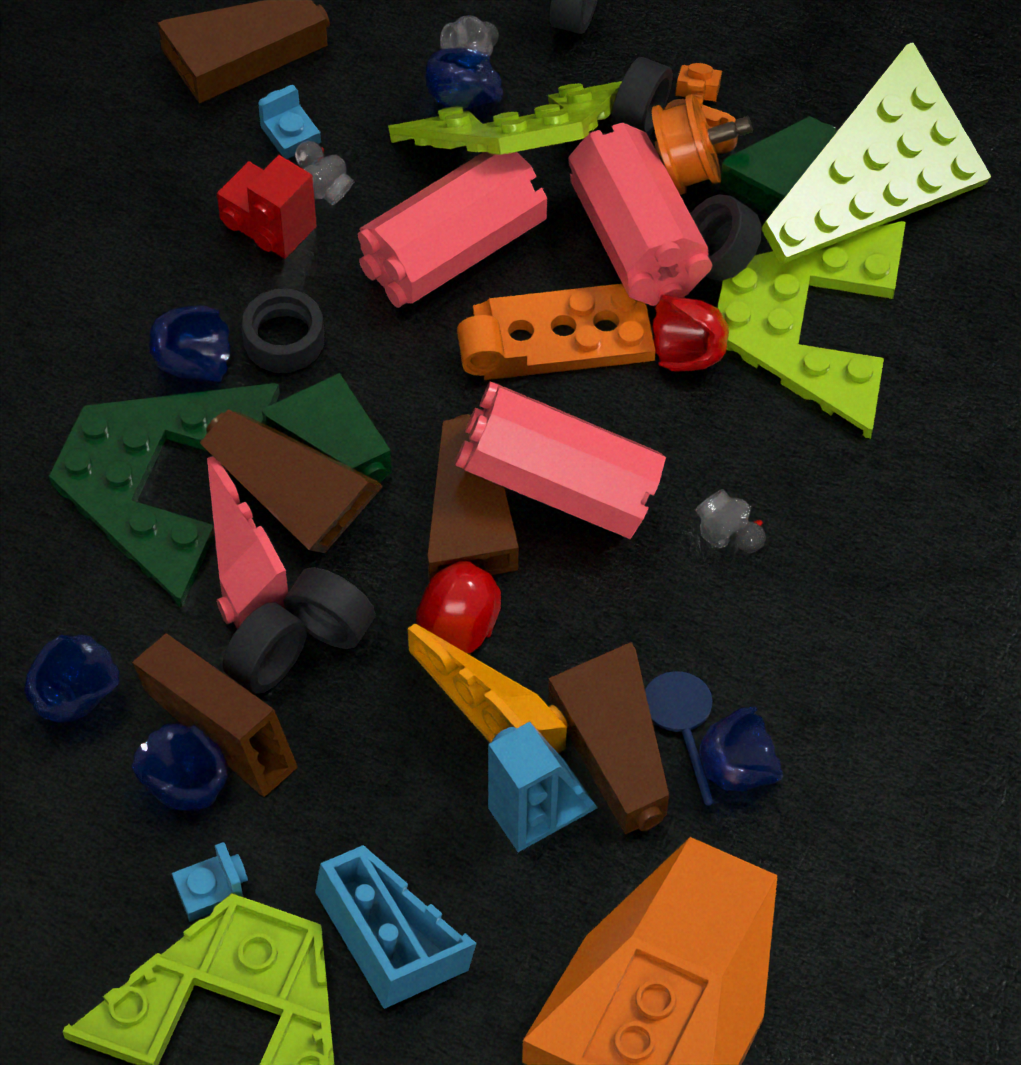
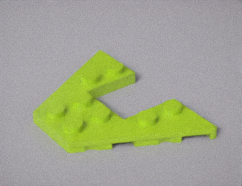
[388,81,622,155]
[718,221,906,439]
[63,893,334,1065]

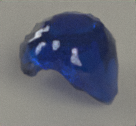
[425,48,503,109]
[149,305,230,382]
[24,634,120,723]
[700,707,783,791]
[131,724,228,811]

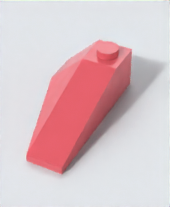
[207,456,288,629]

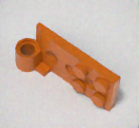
[457,284,655,380]

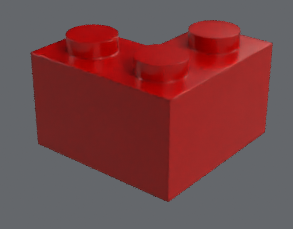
[217,155,317,259]

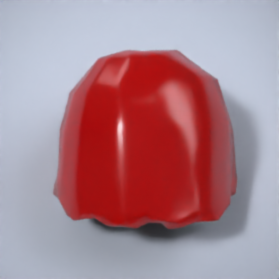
[653,295,729,372]
[416,561,501,653]

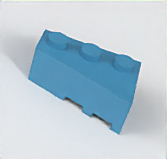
[488,722,598,852]
[315,845,476,1009]

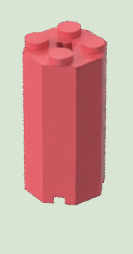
[568,123,712,306]
[358,152,547,308]
[455,381,666,539]

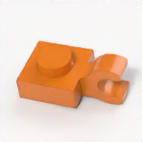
[675,63,722,108]

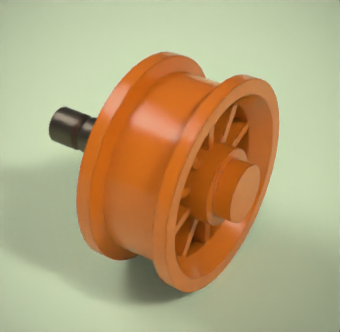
[652,94,753,195]

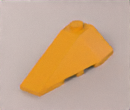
[408,624,568,754]

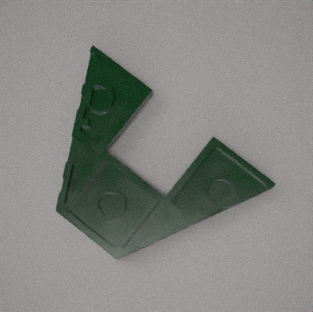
[49,383,280,607]

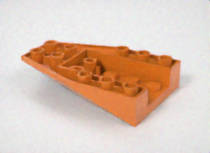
[522,837,777,1065]

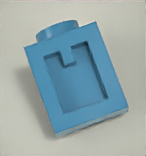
[258,85,321,159]
[172,842,248,921]

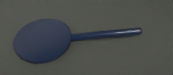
[645,671,713,806]

